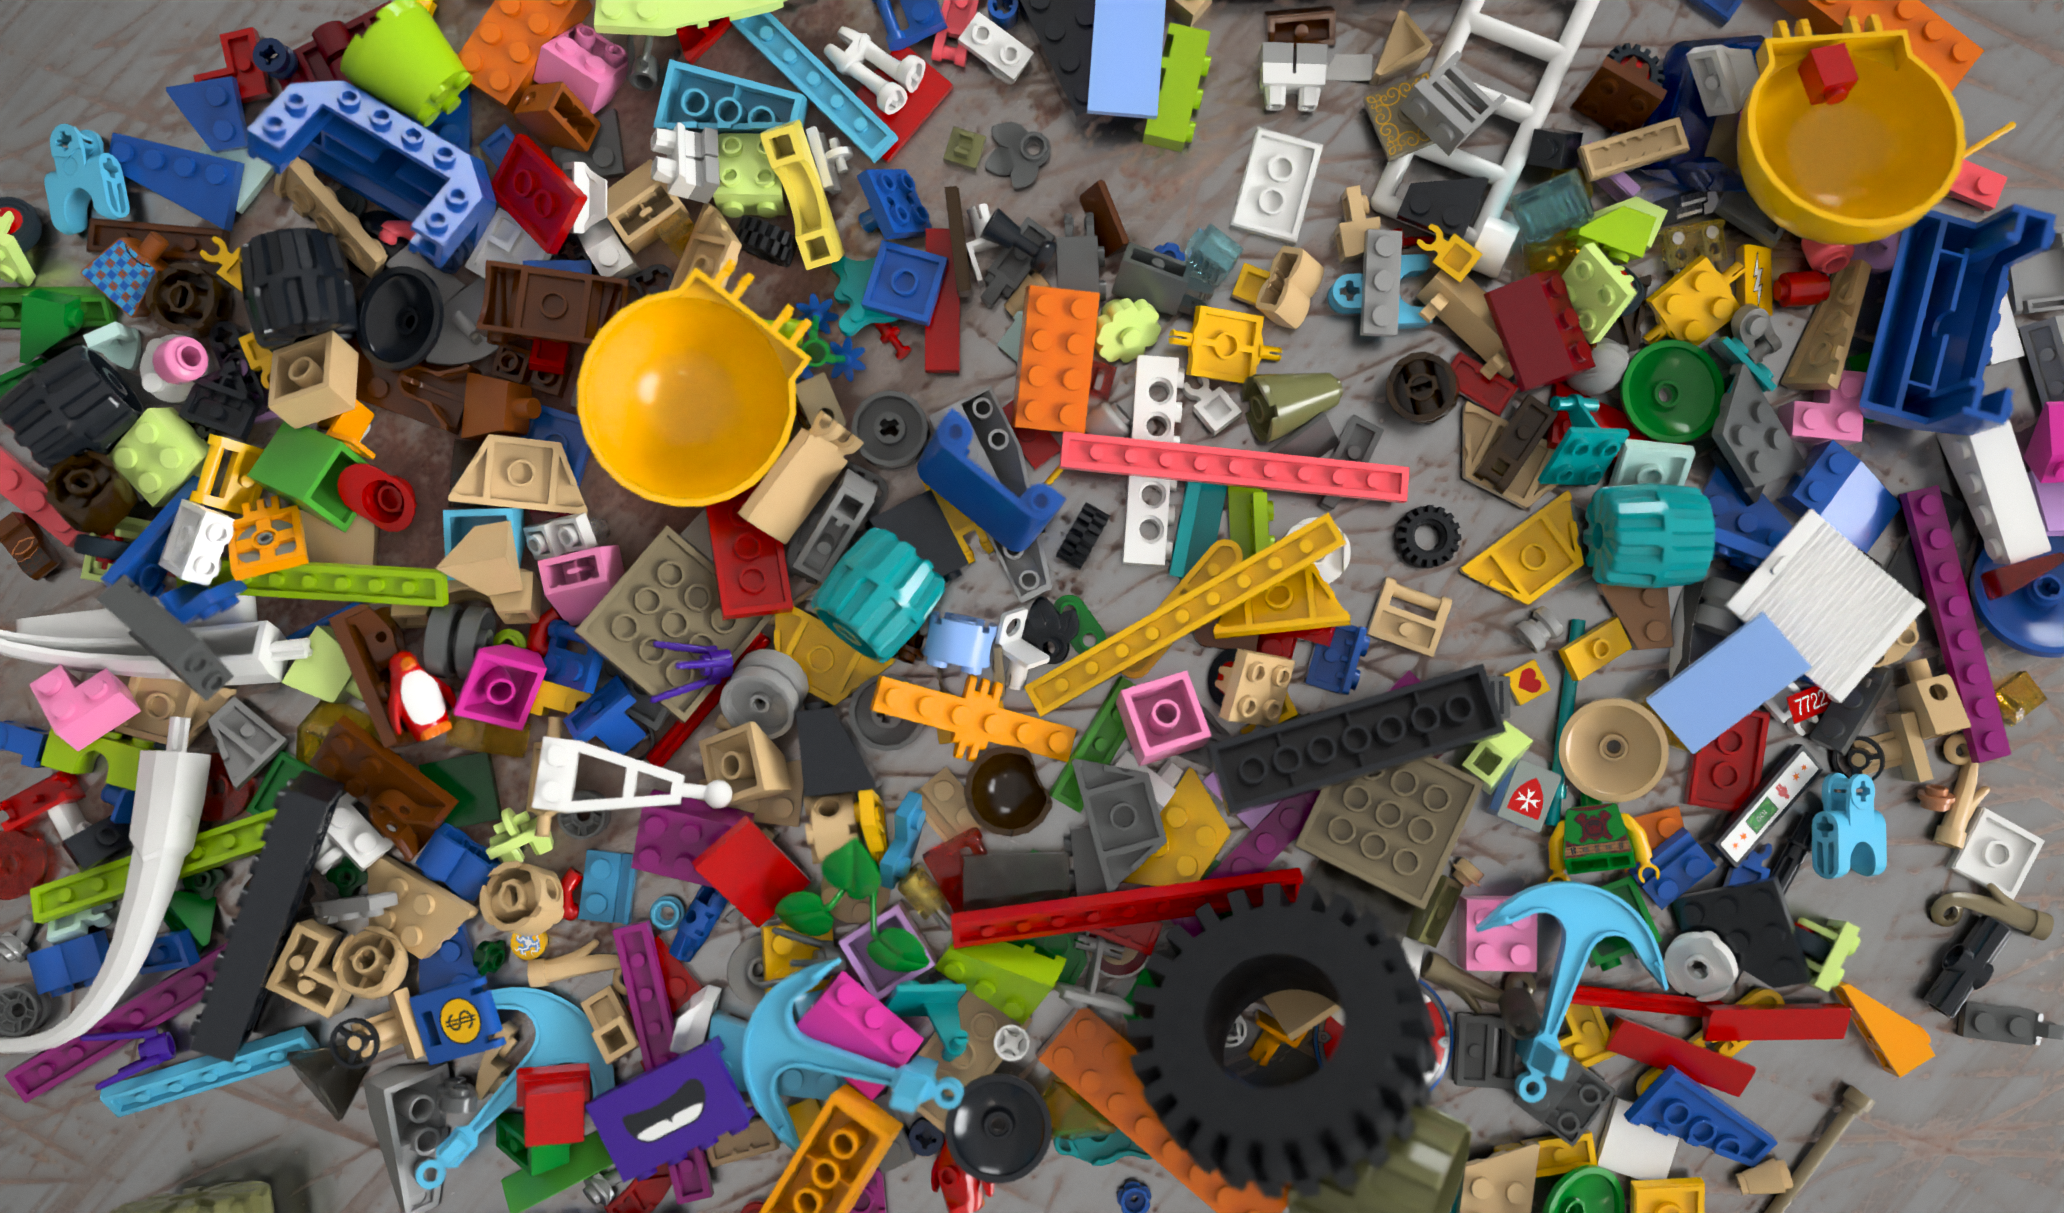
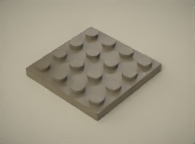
[573,526,773,723]
[1294,757,1484,910]

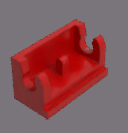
[0,771,86,832]

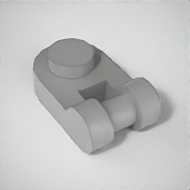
[1731,304,1782,364]

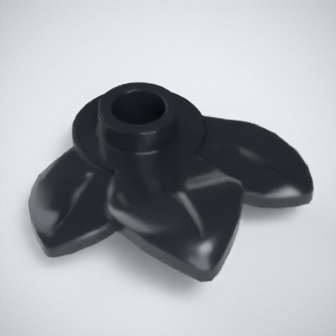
[1014,596,1079,664]

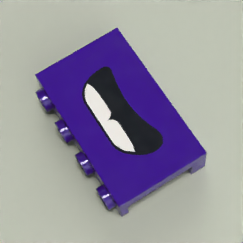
[585,1035,756,1183]

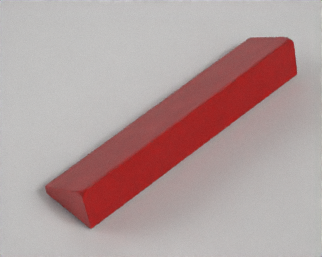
[1702,1003,1851,1041]
[1605,1015,1757,1097]

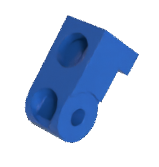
[0,720,50,768]

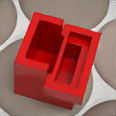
[516,1063,590,1147]

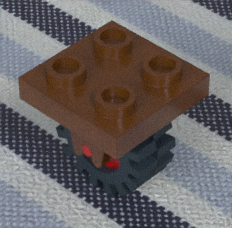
[1571,43,1667,133]

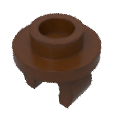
[895,630,924,664]

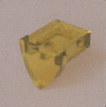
[1994,671,2048,727]

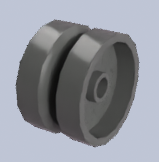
[851,390,931,472]
[424,603,497,681]
[848,674,926,751]

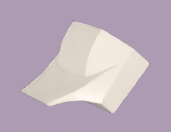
[1686,45,1760,117]
[562,162,607,234]
[670,985,722,1054]

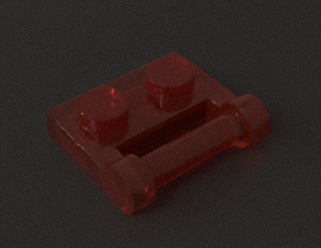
[922,827,1011,913]

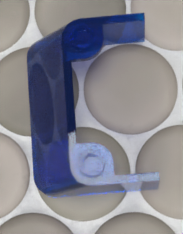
[1638,35,1766,191]

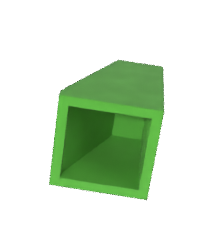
[247,421,370,533]

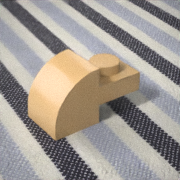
[1334,185,1380,265]
[580,985,640,1065]

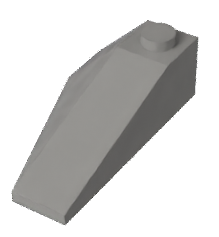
[363,1062,450,1213]

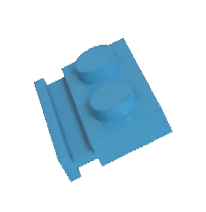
[578,848,638,925]

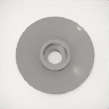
[727,936,765,1006]

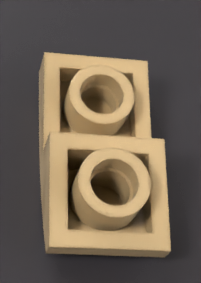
[476,1021,520,1100]

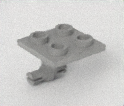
[1053,933,1134,1018]

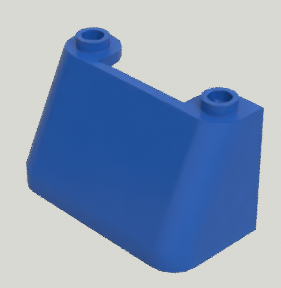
[917,408,1066,552]

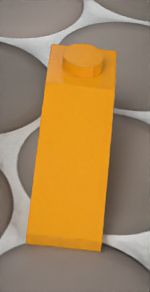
[1831,981,1935,1078]

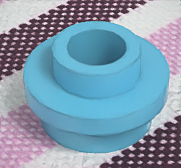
[650,896,685,931]

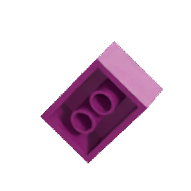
[631,789,755,888]

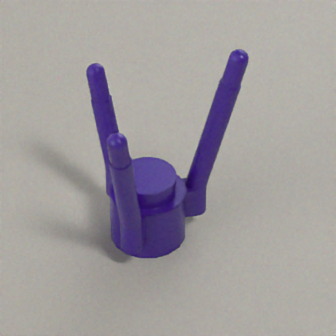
[650,641,733,703]
[80,1027,176,1090]

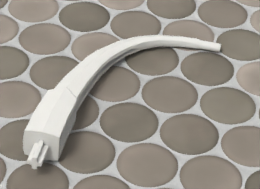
[0,620,313,685]
[0,717,211,1054]

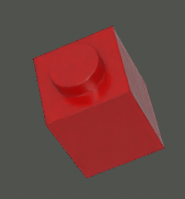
[1797,42,1859,106]

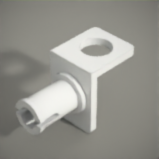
[966,204,1000,287]
[995,607,1050,690]

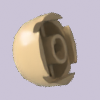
[332,926,409,1000]

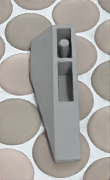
[928,386,1052,604]

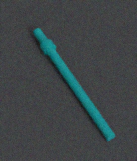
[1545,619,1586,826]

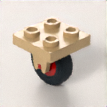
[1208,649,1295,726]

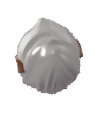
[1566,338,1630,396]

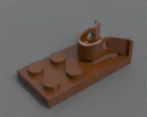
[345,331,482,435]
[328,604,416,749]
[309,715,459,862]

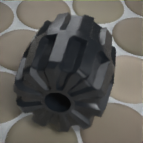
[239,228,358,353]
[0,344,145,472]

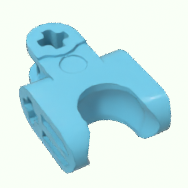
[44,124,130,236]
[1327,254,1433,329]
[1812,772,1887,879]

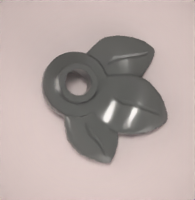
[985,122,1051,189]

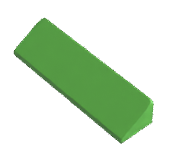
[0,286,117,328]
[501,1131,614,1213]

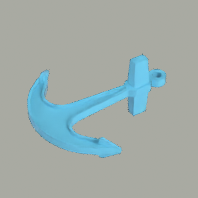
[1475,881,1669,1103]
[742,957,964,1153]
[416,987,615,1190]

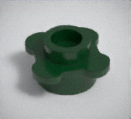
[326,856,368,898]
[183,867,226,900]
[473,939,505,976]

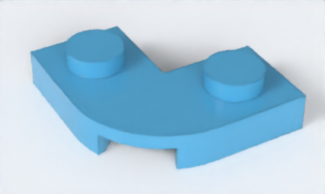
[880,791,926,890]

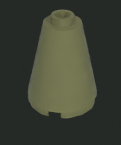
[1242,373,1343,443]

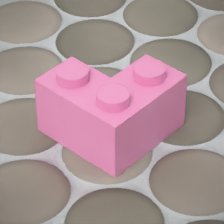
[1778,370,1867,447]
[29,664,141,751]

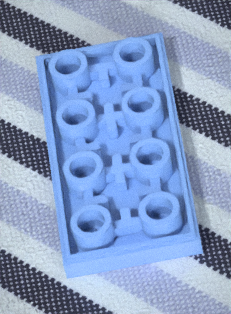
[1087,0,1166,119]
[1646,611,1812,754]

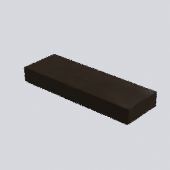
[945,186,972,297]

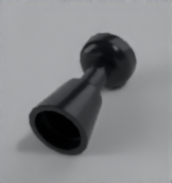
[980,208,1057,274]

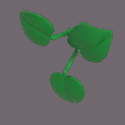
[775,837,930,972]

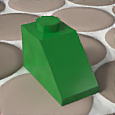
[19,288,84,364]
[496,1113,572,1177]

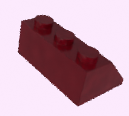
[1483,269,1596,392]

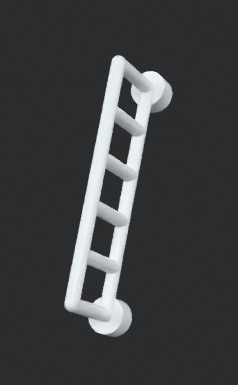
[1370,0,1600,279]

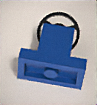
[563,675,655,761]

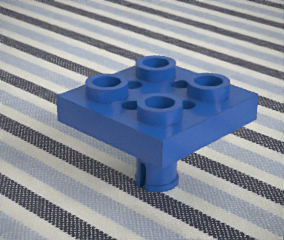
[857,169,932,239]

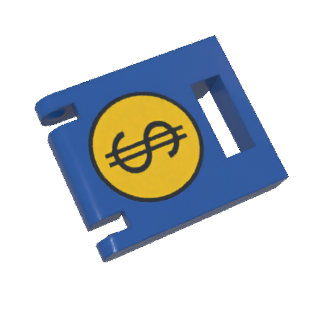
[409,976,506,1065]

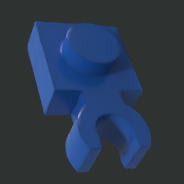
[1723,843,1772,887]

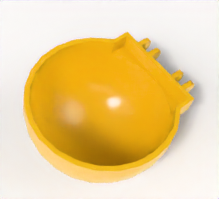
[1737,14,1966,245]
[578,258,812,506]

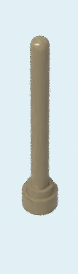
[1764,1085,1876,1213]

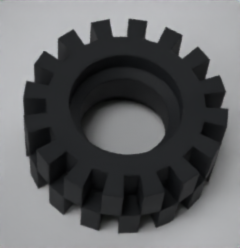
[735,215,798,267]
[1056,502,1110,570]
[1394,505,1461,569]

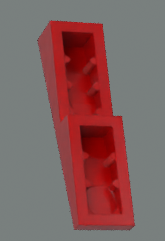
[925,228,961,373]

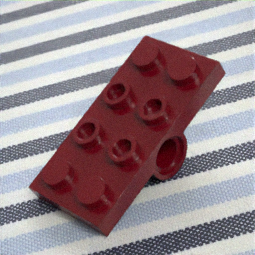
[277,0,392,91]

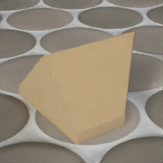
[1369,10,1433,86]
[435,521,523,596]

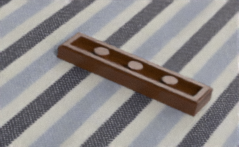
[86,218,231,264]

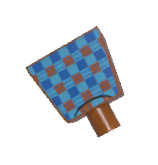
[80,231,169,318]

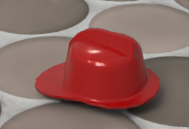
[337,463,418,532]

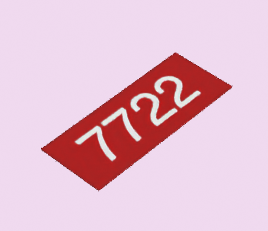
[1786,686,1832,724]

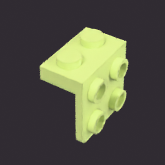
[713,133,787,218]

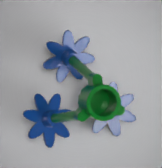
[795,293,866,384]

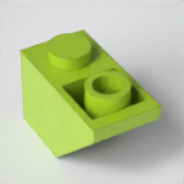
[1565,206,1657,264]

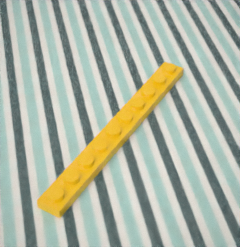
[1024,512,1347,717]

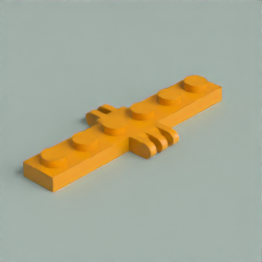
[870,674,1077,763]

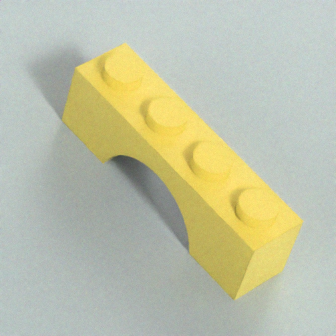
[760,119,845,270]

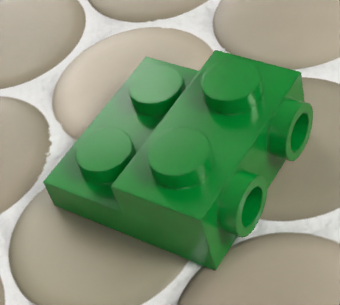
[1588,875,1662,972]

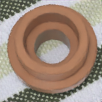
[1917,784,1956,812]

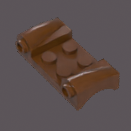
[476,260,631,350]

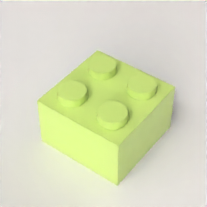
[106,407,210,507]

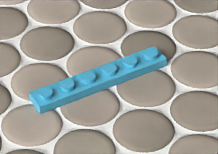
[731,12,899,163]
[100,1026,320,1118]

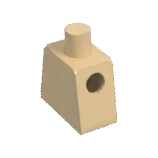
[1896,659,1971,740]

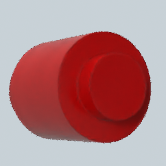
[1773,270,1831,307]

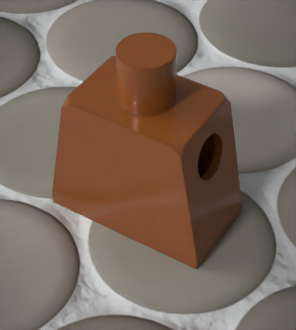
[513,82,601,152]
[461,373,541,442]

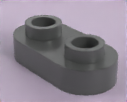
[436,1077,478,1114]

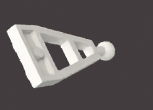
[532,737,732,813]

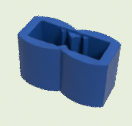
[415,823,502,902]
[27,930,110,998]

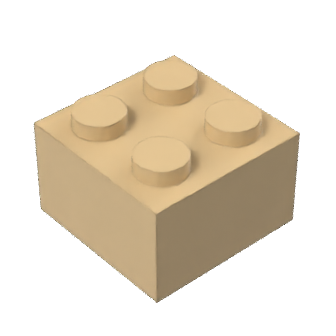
[268,330,359,429]

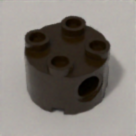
[146,263,232,338]
[1386,352,1460,424]
[44,451,138,536]

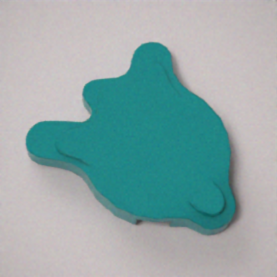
[831,256,899,337]
[1054,1098,1152,1166]

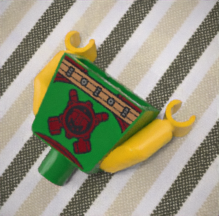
[1548,792,1660,883]

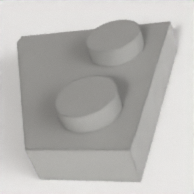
[208,696,288,792]

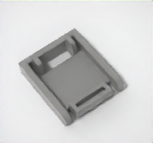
[2007,226,2064,316]

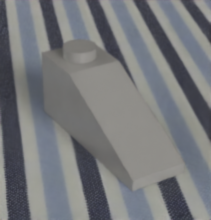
[793,469,878,583]

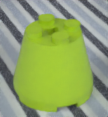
[340,0,473,127]

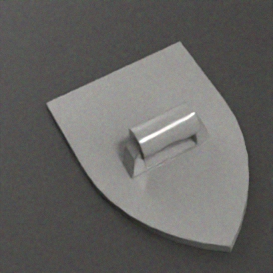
[426,276,509,366]

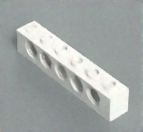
[1122,355,1185,567]

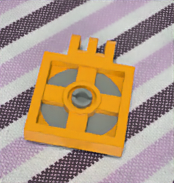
[228,495,309,581]

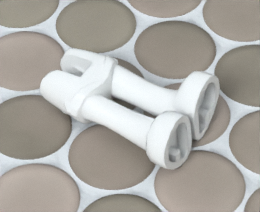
[824,26,926,115]

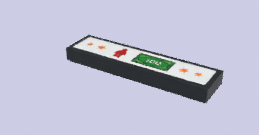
[1708,744,1824,869]

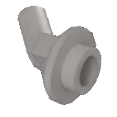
[0,914,37,963]
[583,1169,622,1206]

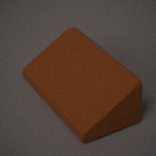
[1264,6,1336,49]
[1079,179,1129,258]

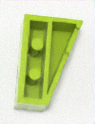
[1142,22,1211,152]
[934,937,1067,1025]

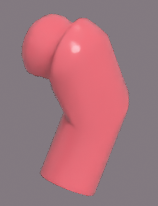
[378,220,416,245]

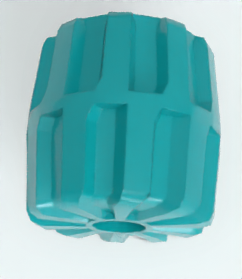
[1583,483,1715,588]
[811,527,945,663]

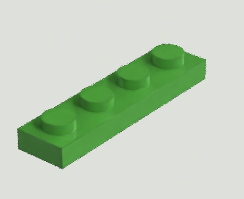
[1049,675,1137,813]

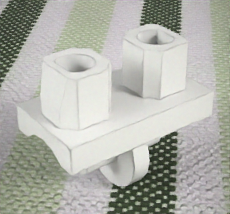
[805,126,854,195]

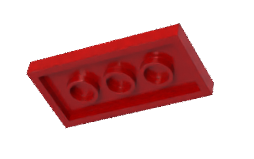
[705,478,794,620]

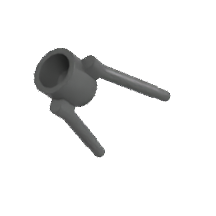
[626,35,681,92]
[758,927,846,989]

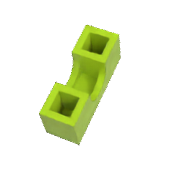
[40,726,164,791]

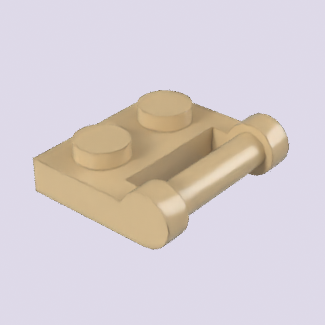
[1366,576,1452,658]

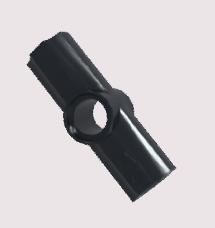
[1923,915,2013,1019]

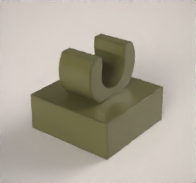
[943,126,986,172]

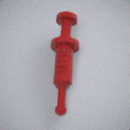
[873,322,912,360]

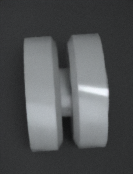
[720,649,809,740]

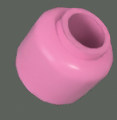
[152,336,209,385]

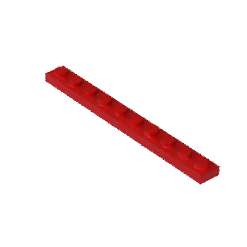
[950,867,1303,948]

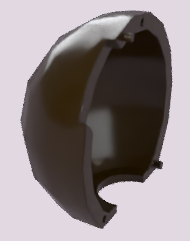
[964,745,1053,837]

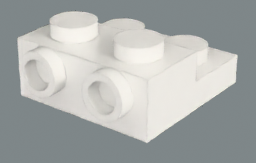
[158,498,234,586]

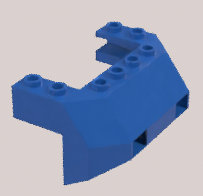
[247,80,497,268]
[1859,204,2056,436]

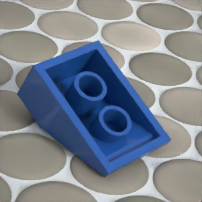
[1776,440,1902,555]

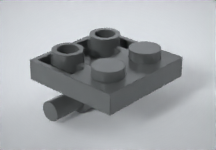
[1513,1048,1616,1147]

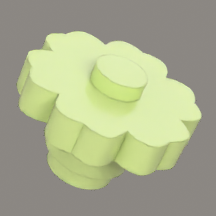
[1094,298,1161,363]

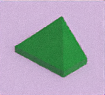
[163,890,217,956]

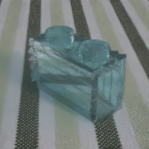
[1509,168,1595,245]
[1184,223,1244,288]

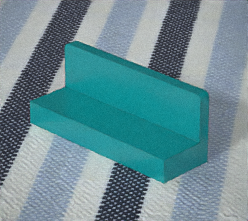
[1167,481,1227,580]

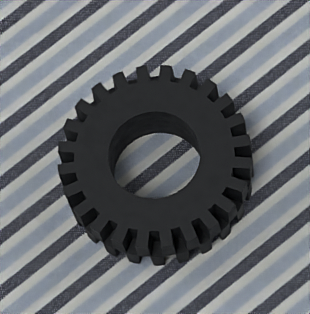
[1128,883,1437,1198]

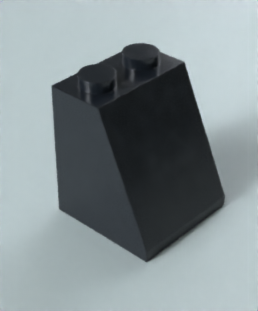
[796,701,881,797]

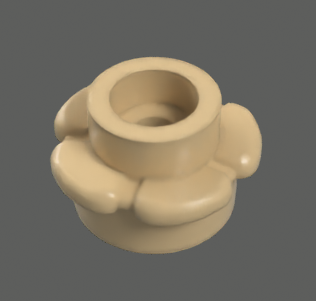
[1452,857,1485,888]

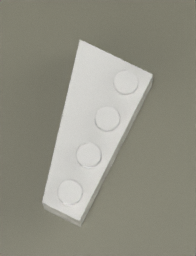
[1935,420,2052,565]

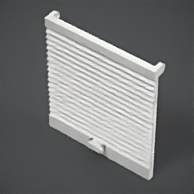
[1724,509,1926,703]

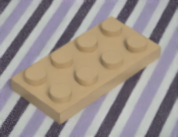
[891,990,1033,1133]

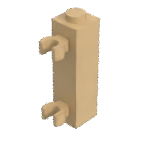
[1416,269,1514,380]

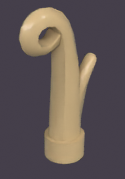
[1933,734,1990,850]
[527,939,627,995]

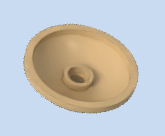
[1559,698,1669,803]

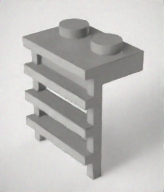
[1399,50,1507,156]

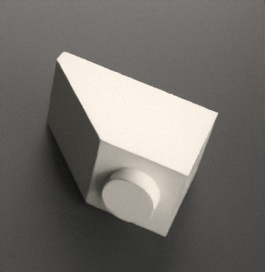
[577,217,641,279]

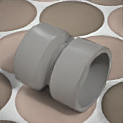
[1693,577,1742,637]

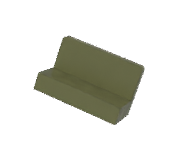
[1387,874,1465,948]

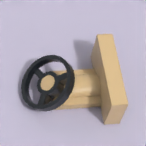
[1832,711,1934,782]
[329,987,426,1069]

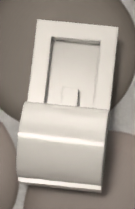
[958,12,1034,85]

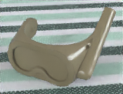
[936,644,1006,698]

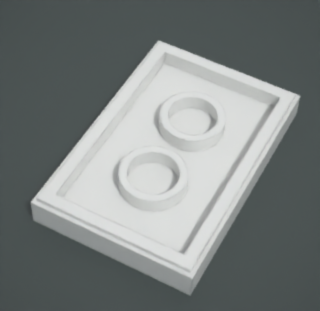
[1229,127,1323,245]

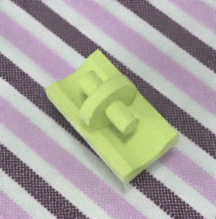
[486,808,554,863]

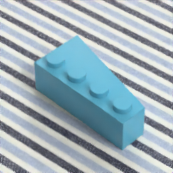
[653,59,810,135]
[709,1009,849,1100]

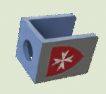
[1486,759,1561,833]

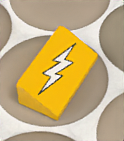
[1735,244,1773,317]

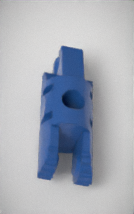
[669,885,728,962]

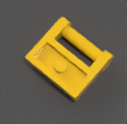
[189,433,265,515]

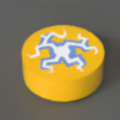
[510,931,548,960]

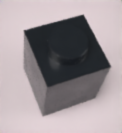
[1528,128,1583,170]

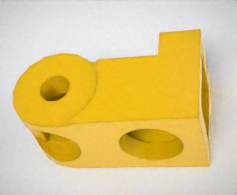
[530,680,593,716]

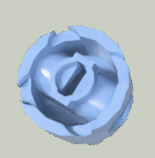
[922,611,998,675]

